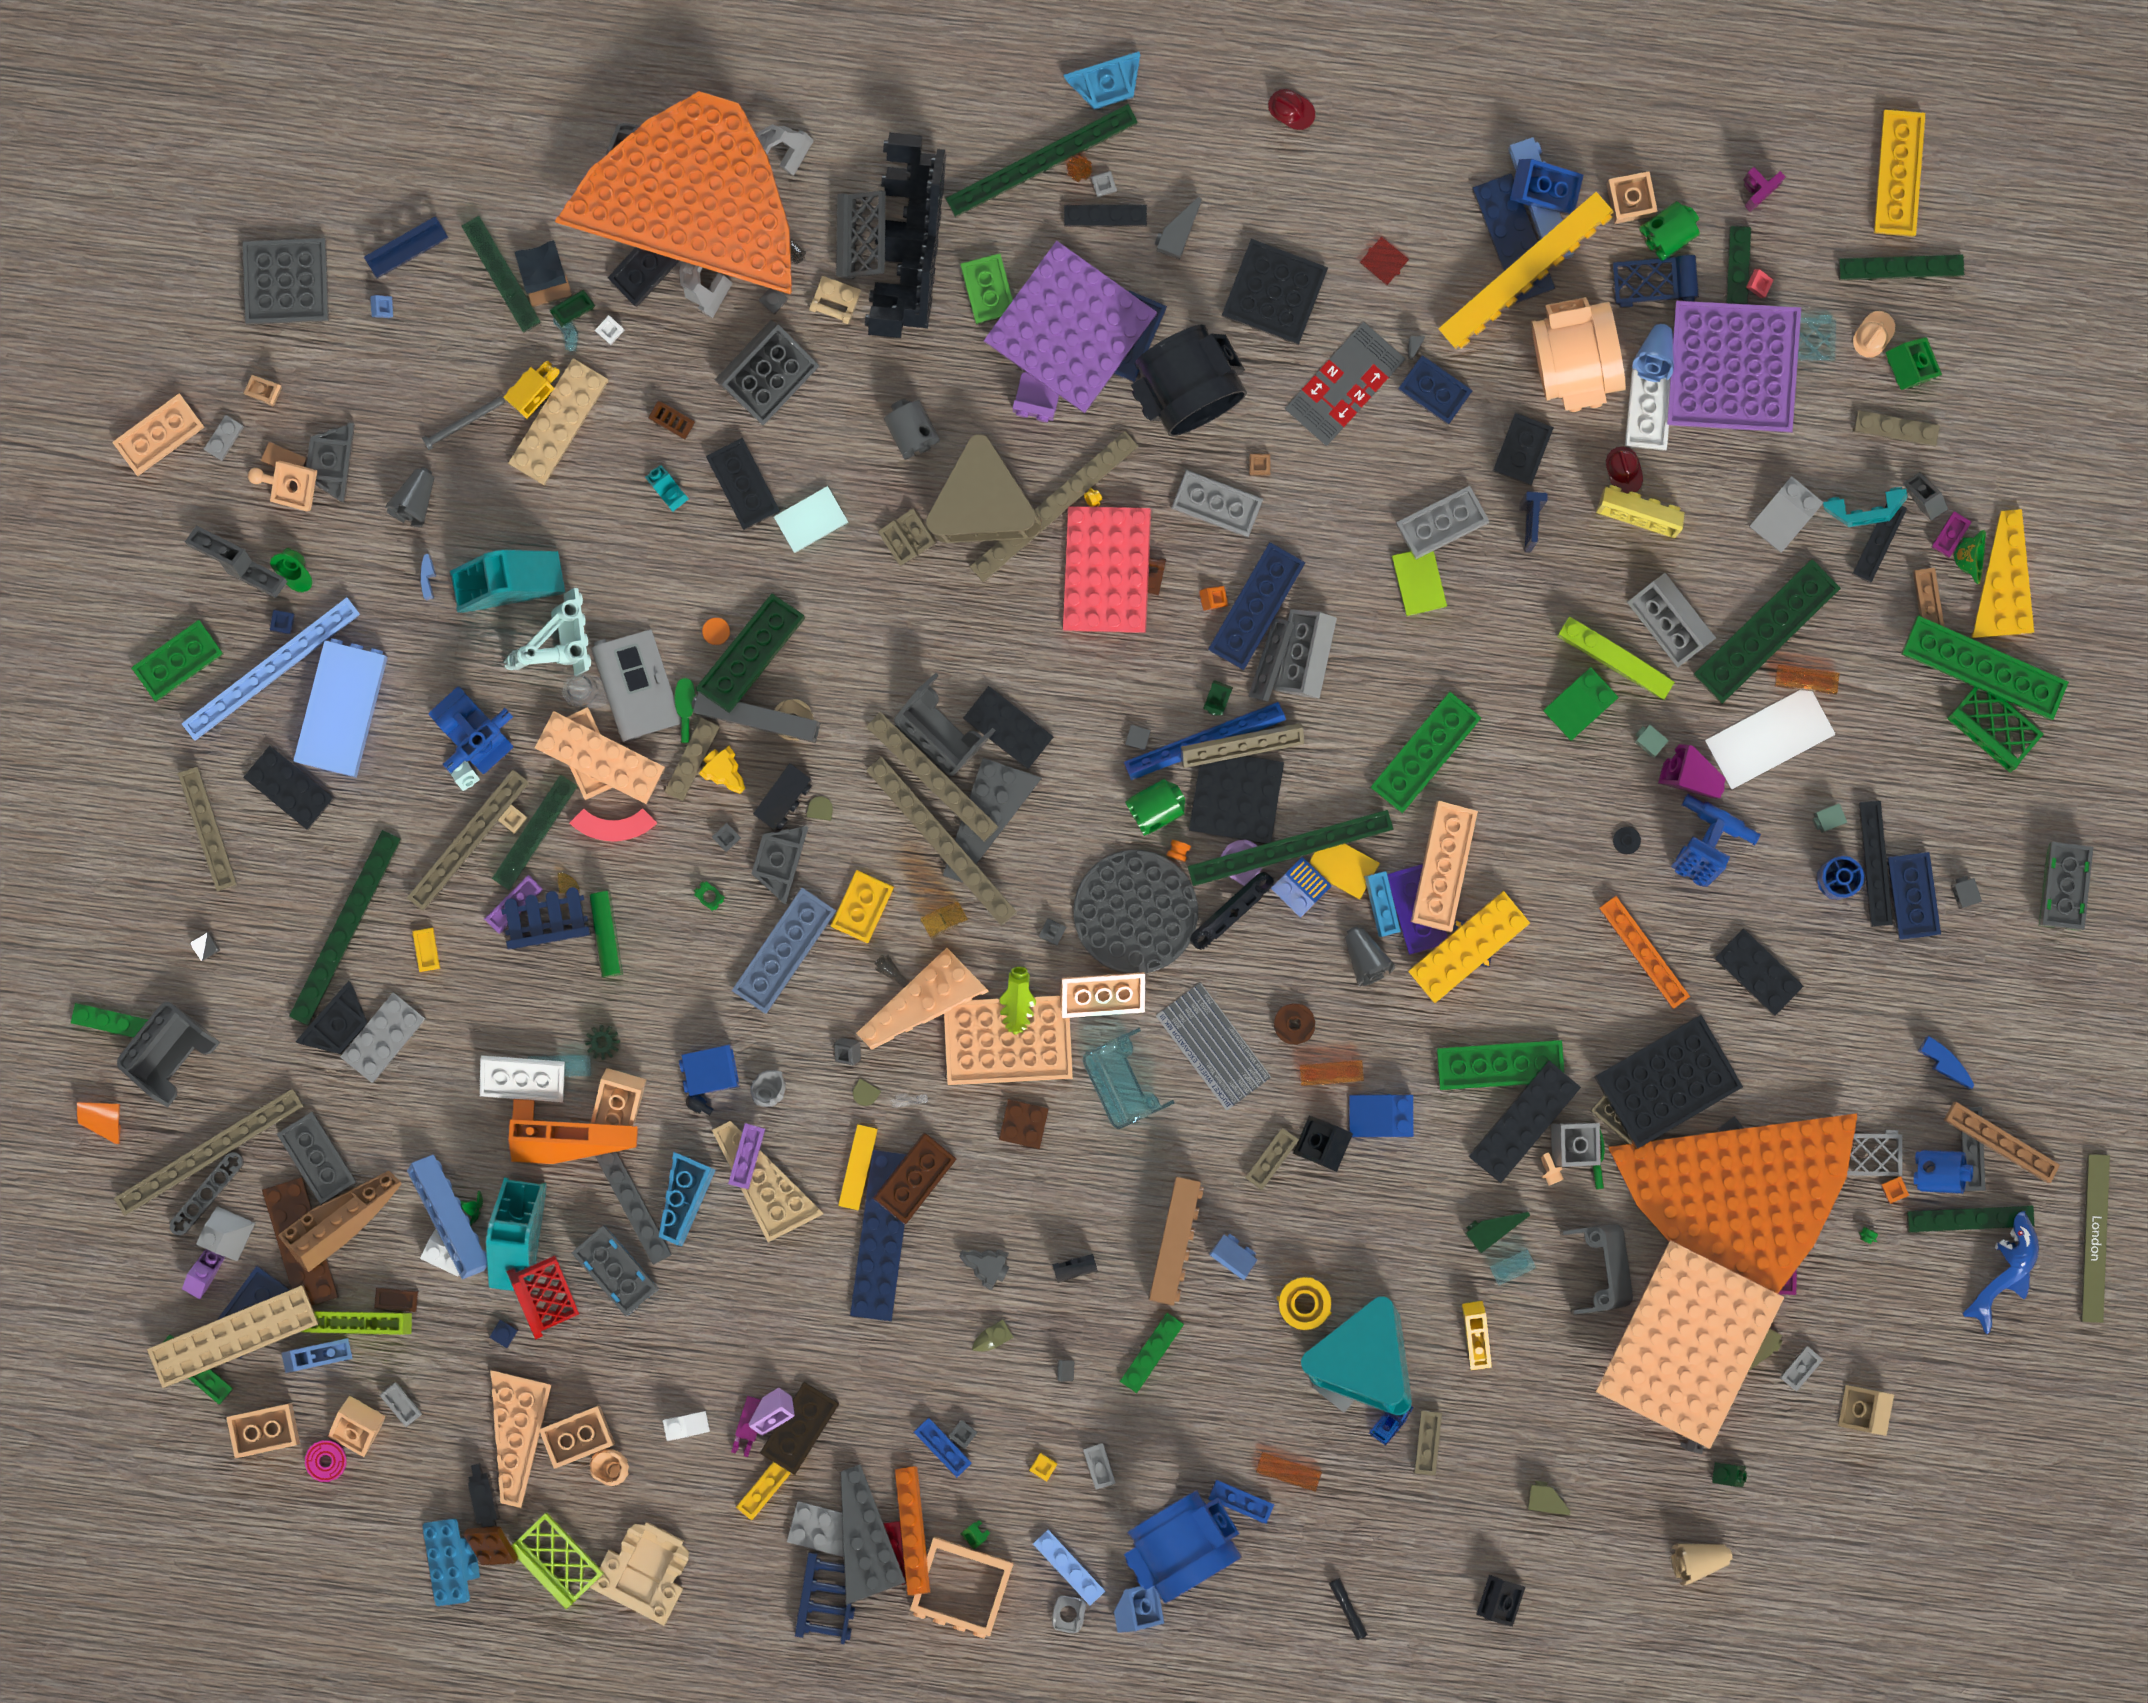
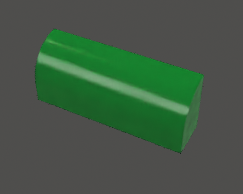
[589,891,623,978]

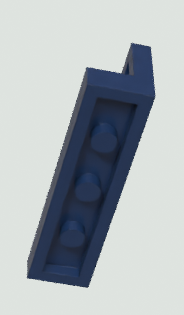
[364,216,448,279]

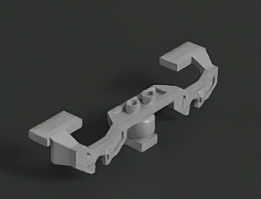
[679,124,814,318]

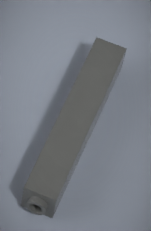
[692,692,821,743]

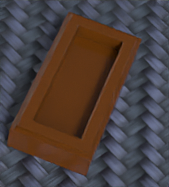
[374,1288,419,1312]

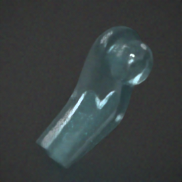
[553,318,578,352]

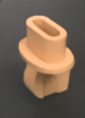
[1541,1152,1563,1186]

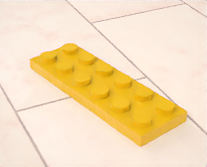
[1874,110,1926,237]
[1408,891,1530,1003]

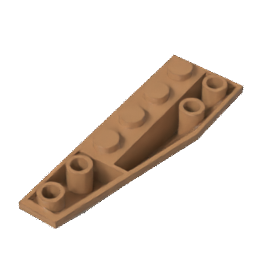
[278,1171,402,1272]

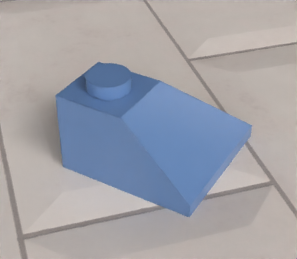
[1114,1586,1164,1633]

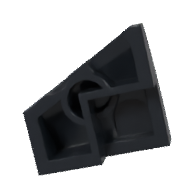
[1052,1254,1098,1283]

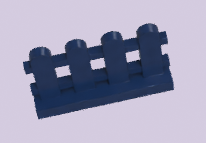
[501,887,591,950]

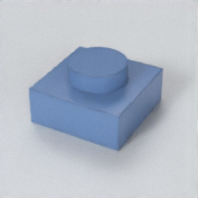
[370,295,393,318]

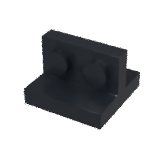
[1476,1575,1526,1627]

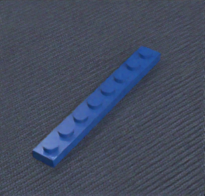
[1124,702,1286,780]

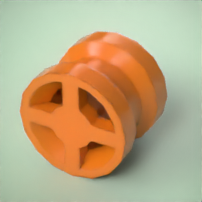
[1166,839,1191,862]

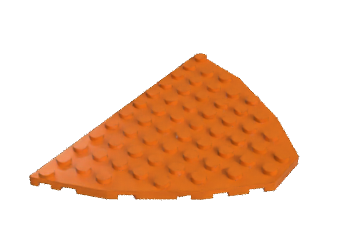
[555,91,792,294]
[1609,1113,1857,1294]

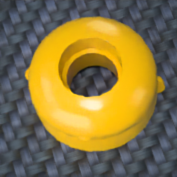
[1276,1277,1332,1330]

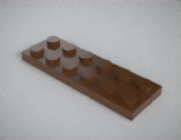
[262,1177,339,1305]

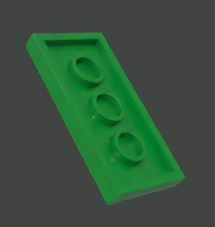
[131,620,224,702]

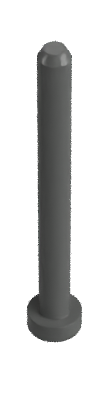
[422,396,505,450]

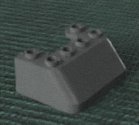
[117,1002,220,1108]

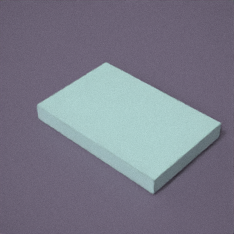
[774,486,848,553]

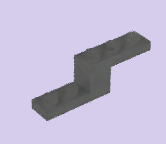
[185,525,287,598]

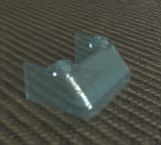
[1083,1028,1175,1129]

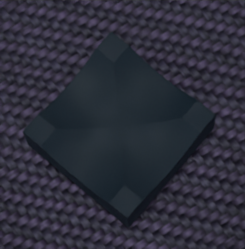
[515,240,567,294]

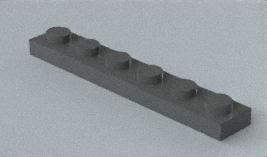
[595,1152,672,1265]

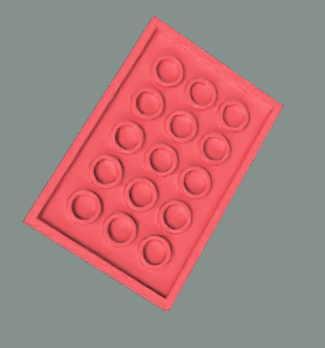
[1063,507,1151,633]

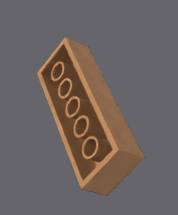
[1149,1177,1204,1306]

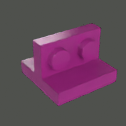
[1743,167,1786,212]

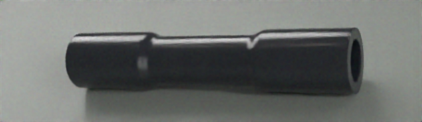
[1329,1578,1368,1640]

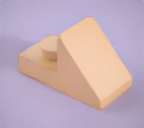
[243,375,282,407]

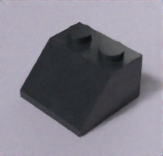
[1293,1115,1353,1172]

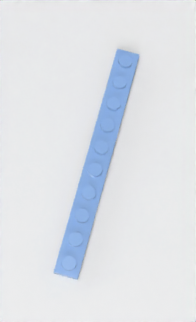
[182,598,361,741]

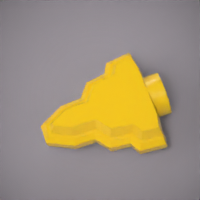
[698,746,745,794]

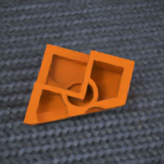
[77,1102,121,1144]

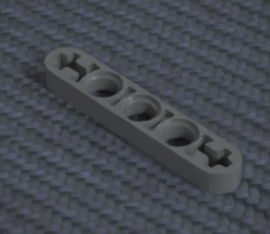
[169,1152,244,1235]

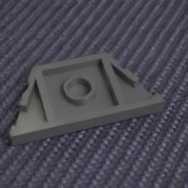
[306,423,355,503]
[751,826,809,904]

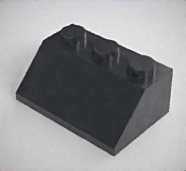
[753,763,812,831]

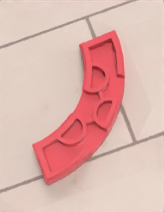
[569,808,658,842]

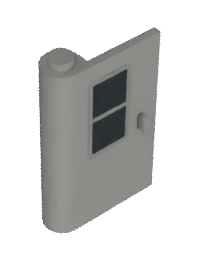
[591,629,681,743]

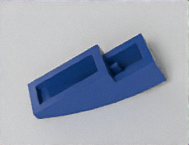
[1918,1036,1974,1089]

